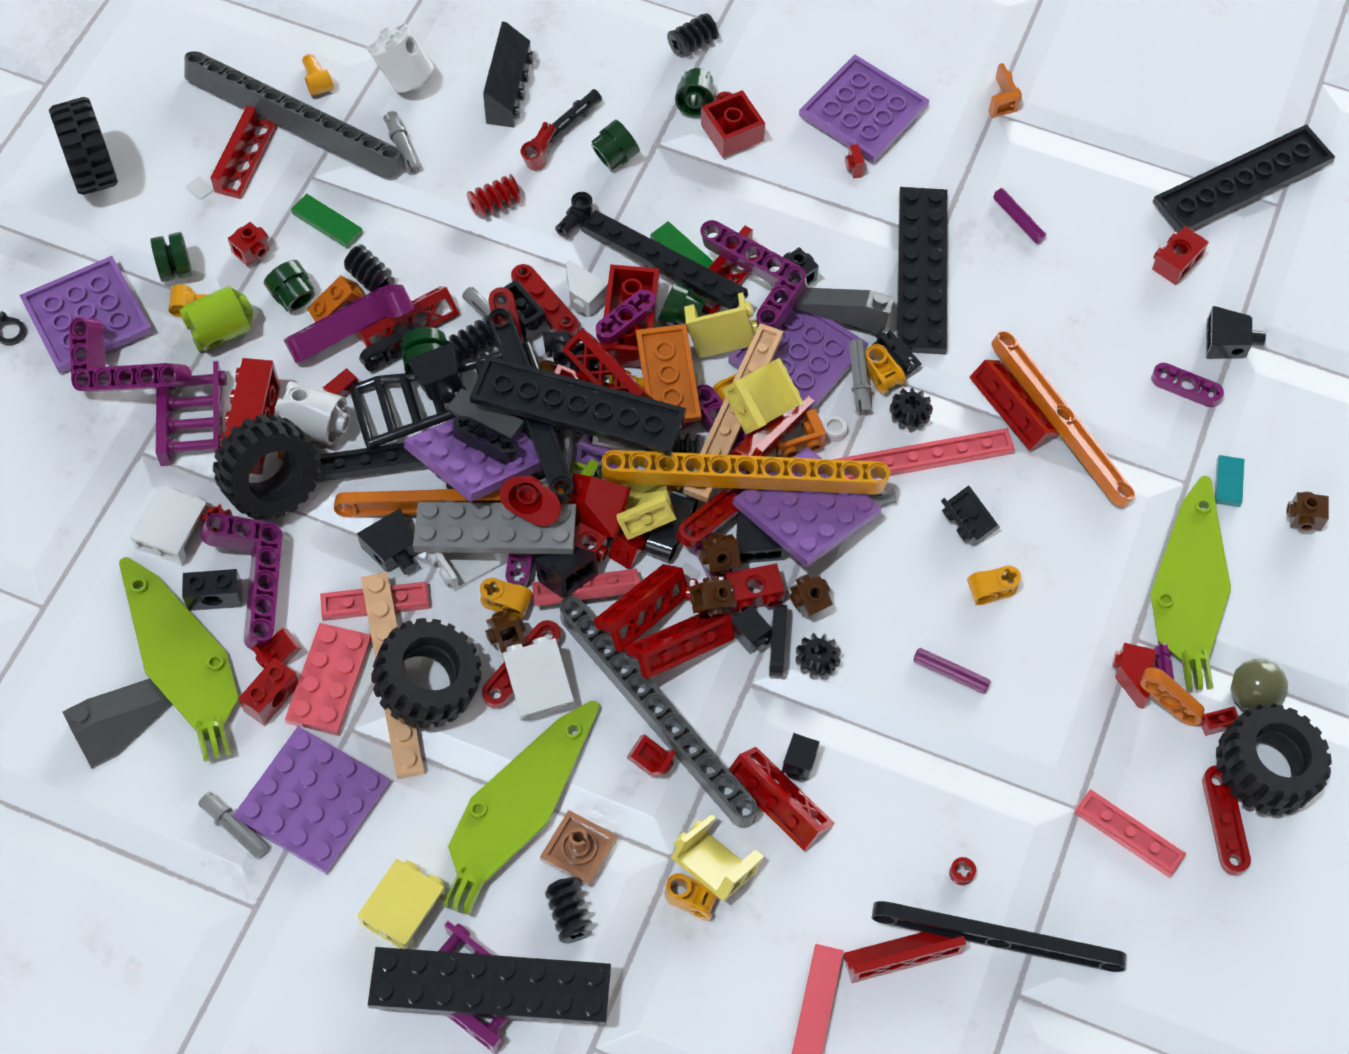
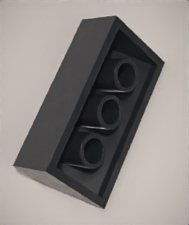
[483,21,535,128]

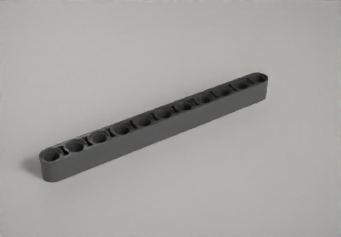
[184,51,400,178]
[559,596,757,828]

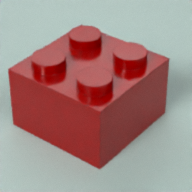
[701,90,765,158]

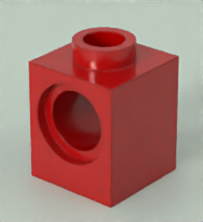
[574,522,609,563]

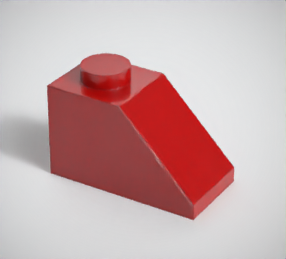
[1112,642,1156,709]

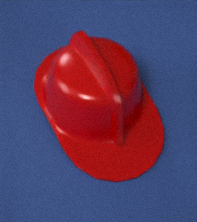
[500,476,561,526]

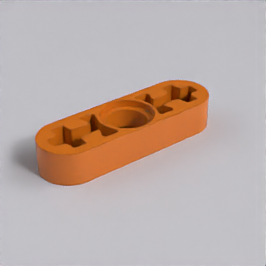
[1140,667,1205,726]

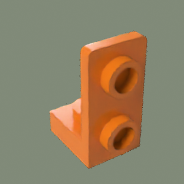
[988,63,1022,118]
[307,275,365,322]
[775,409,826,458]

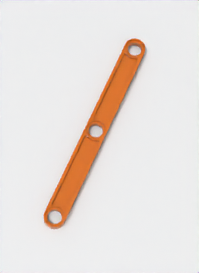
[991,331,1135,507]
[333,486,565,517]

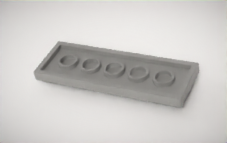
[413,502,577,554]

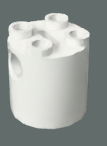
[367,23,434,92]
[275,381,350,446]

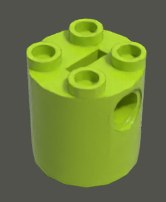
[179,285,253,352]

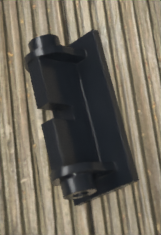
[872,330,922,377]

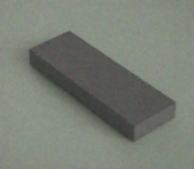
[447,388,526,440]

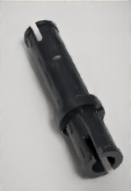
[550,89,602,143]

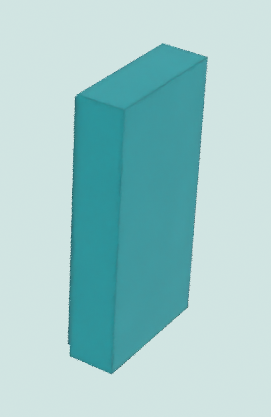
[1215,455,1245,507]

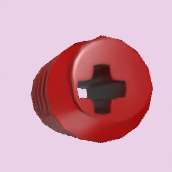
[466,174,521,218]

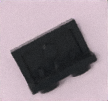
[940,485,1000,546]

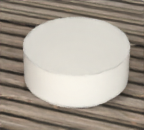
[822,416,847,442]

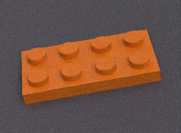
[636,324,701,423]

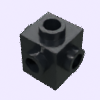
[783,247,819,286]

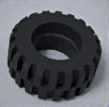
[49,97,118,195]
[213,414,321,520]
[371,618,482,729]
[1216,703,1332,816]

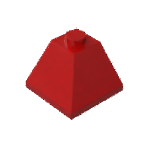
[568,473,631,539]

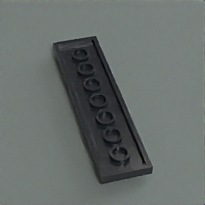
[1152,124,1335,233]
[897,187,947,355]
[470,355,686,457]
[367,947,611,1025]

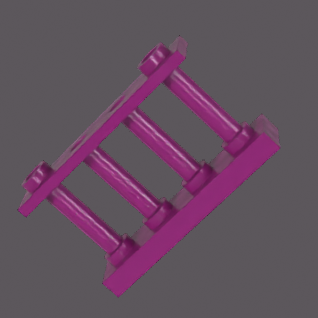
[155,361,227,466]
[438,921,509,1054]

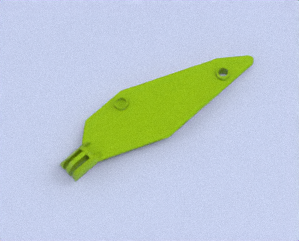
[1150,476,1231,691]
[119,557,239,762]
[443,701,599,915]

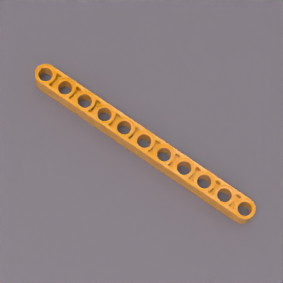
[601,450,890,494]

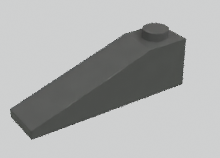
[794,288,894,333]
[62,678,172,769]

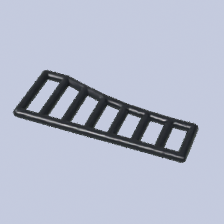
[349,341,541,449]

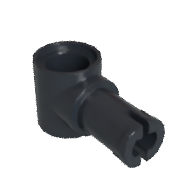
[555,192,593,238]
[543,329,570,366]

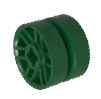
[150,232,193,282]
[401,327,447,373]

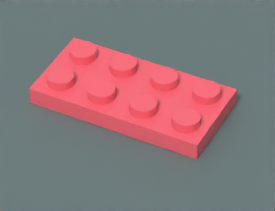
[285,623,372,736]

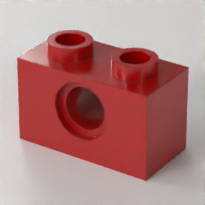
[1152,226,1209,285]
[725,563,785,613]
[238,658,298,726]

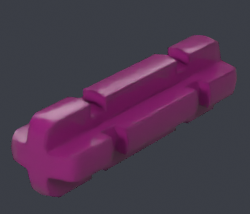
[1154,644,1174,680]

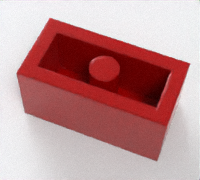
[323,368,358,397]
[1200,706,1239,736]

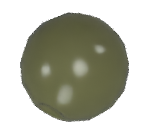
[1230,659,1288,710]

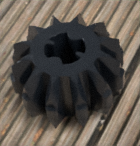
[889,387,933,431]
[795,633,841,680]

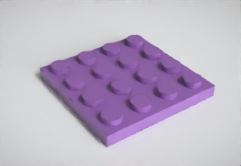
[799,54,929,163]
[19,256,153,374]
[728,298,868,410]
[404,417,541,502]
[733,447,882,568]
[233,726,391,875]

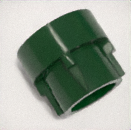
[675,68,716,117]
[591,119,640,170]
[263,260,315,312]
[658,282,705,331]

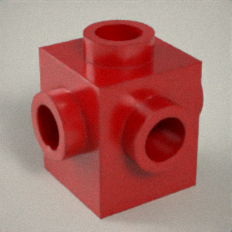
[227,222,270,267]

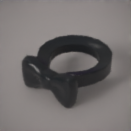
[0,311,26,346]

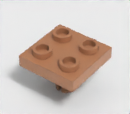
[540,810,618,887]

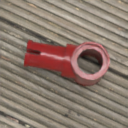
[520,122,557,171]

